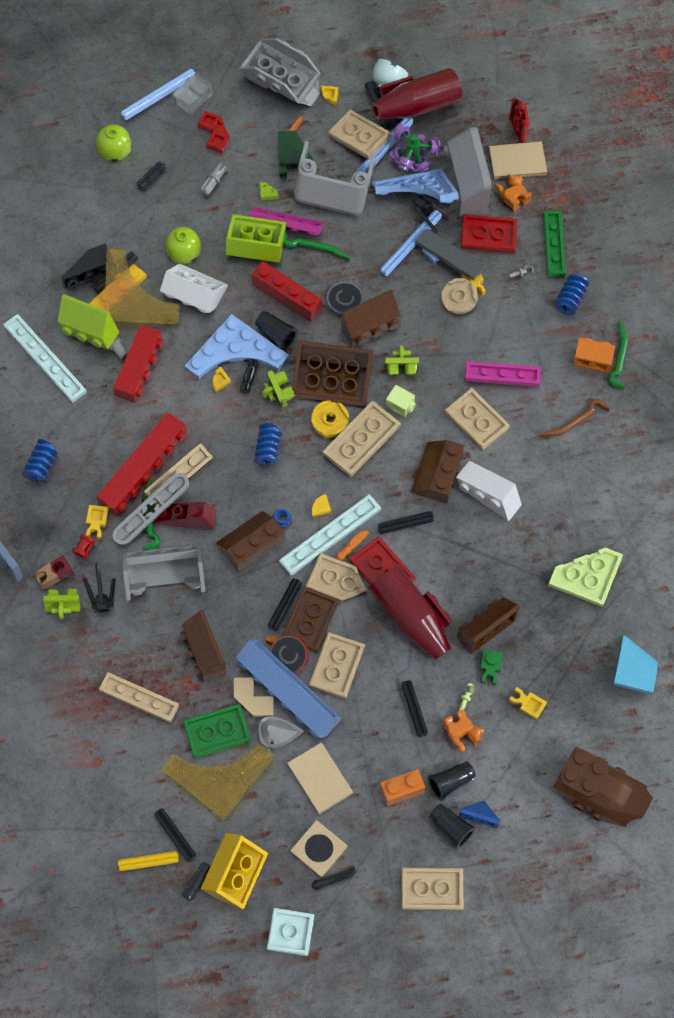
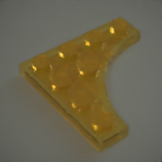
[105,248,179,324]
[162,744,275,821]

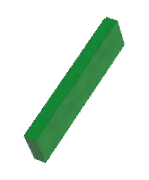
[543,211,566,278]

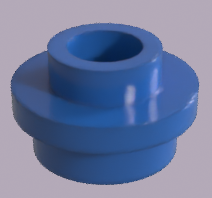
[272,509,291,528]

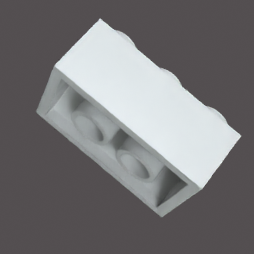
[160,263,228,313]

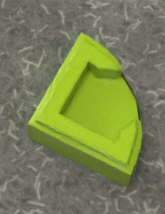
[259,182,279,201]

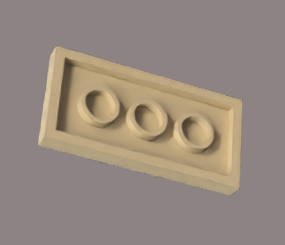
[323,400,401,477]

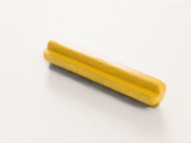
[118,851,179,871]

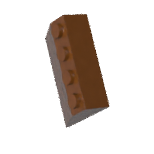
[292,340,374,406]

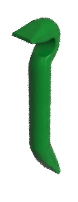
[283,229,350,262]
[608,320,628,390]
[142,478,160,550]

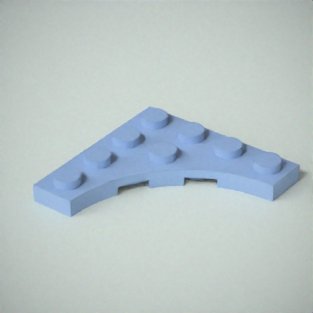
[372,169,458,203]
[185,314,289,379]

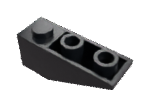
[61,243,114,289]

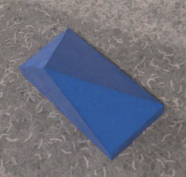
[459,801,500,829]

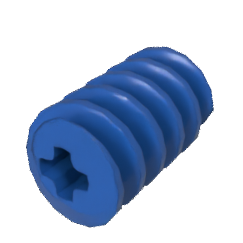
[555,274,590,315]
[254,423,282,465]
[22,439,58,481]

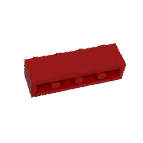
[251,261,322,322]
[113,325,164,403]

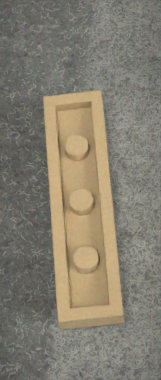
[143,443,213,507]
[99,672,179,723]

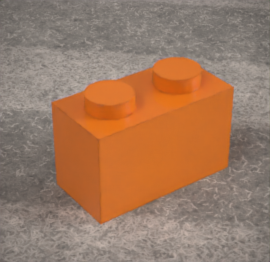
[573,338,616,373]
[380,769,426,807]

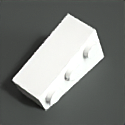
[456,461,522,522]

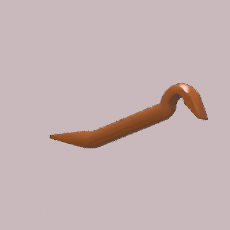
[540,399,610,437]

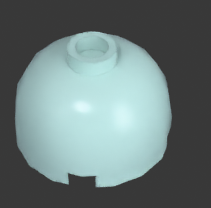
[373,59,409,90]

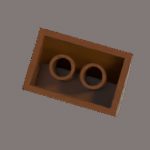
[341,290,401,347]
[411,440,465,504]
[216,511,285,573]
[457,597,520,655]
[180,610,226,683]

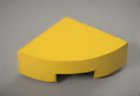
[321,85,339,105]
[212,366,231,392]
[312,494,331,518]

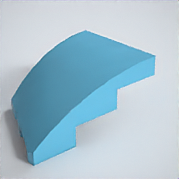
[613,635,658,695]

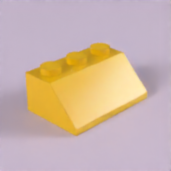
[201,833,268,909]

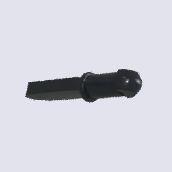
[312,867,356,890]

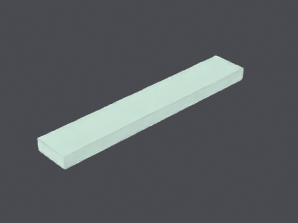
[3,314,87,403]
[279,494,381,576]

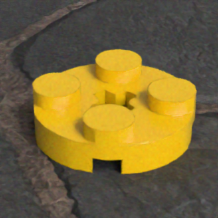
[311,401,349,439]

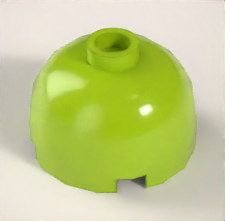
[96,124,132,161]
[165,226,201,264]

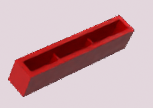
[96,413,187,516]

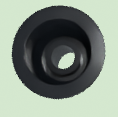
[255,311,298,350]
[428,761,476,801]
[429,803,476,849]

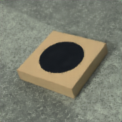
[290,820,348,878]

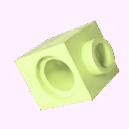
[385,385,416,418]

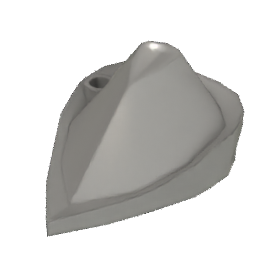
[258,716,304,749]

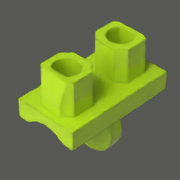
[385,345,419,375]
[262,370,295,407]
[43,589,81,619]

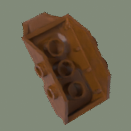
[554,747,653,827]

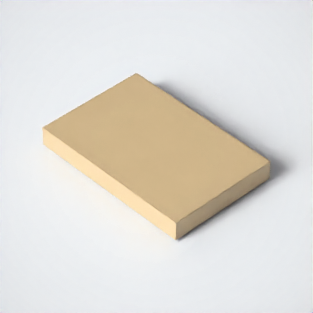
[328,109,391,160]
[489,141,547,180]
[444,388,510,451]
[309,632,365,700]
[287,743,353,815]
[401,868,464,911]

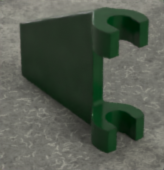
[278,131,315,178]

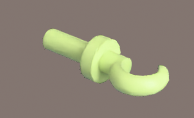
[459,683,474,711]

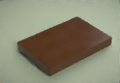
[281,586,340,653]

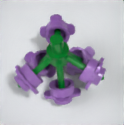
[389,124,441,172]

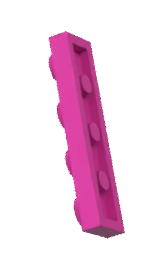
[250,207,324,235]
[465,361,541,387]

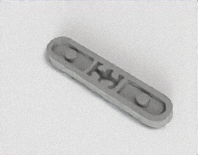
[113,473,189,545]

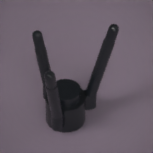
[414,194,450,234]
[83,563,115,613]

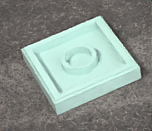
[267,908,314,957]

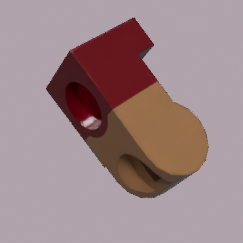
[34,555,75,589]

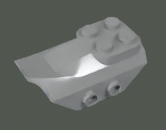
[239,38,321,106]

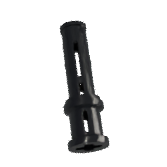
[365,81,396,130]

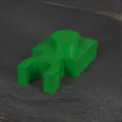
[480,649,503,686]

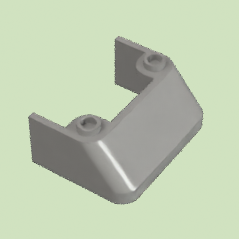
[443,127,491,218]
[294,141,376,216]
[123,544,205,601]

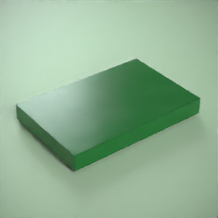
[183,704,252,759]

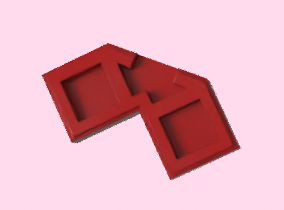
[197,111,230,154]

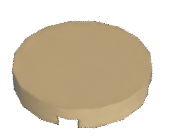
[441,278,478,315]

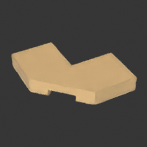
[234,677,274,718]

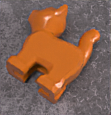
[494,174,532,211]
[442,709,484,752]

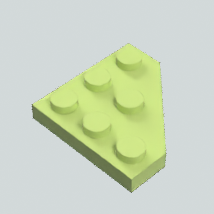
[548,548,623,607]

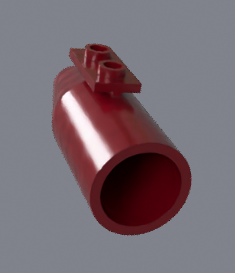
[372,68,462,120]
[368,564,453,660]

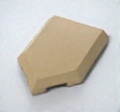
[306,553,367,601]

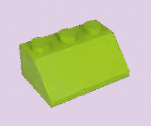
[226,214,286,263]
[58,294,120,350]

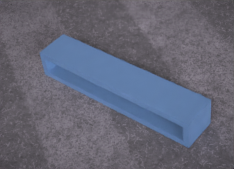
[235,639,341,738]

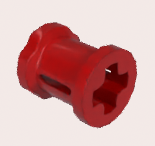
[71,534,96,560]

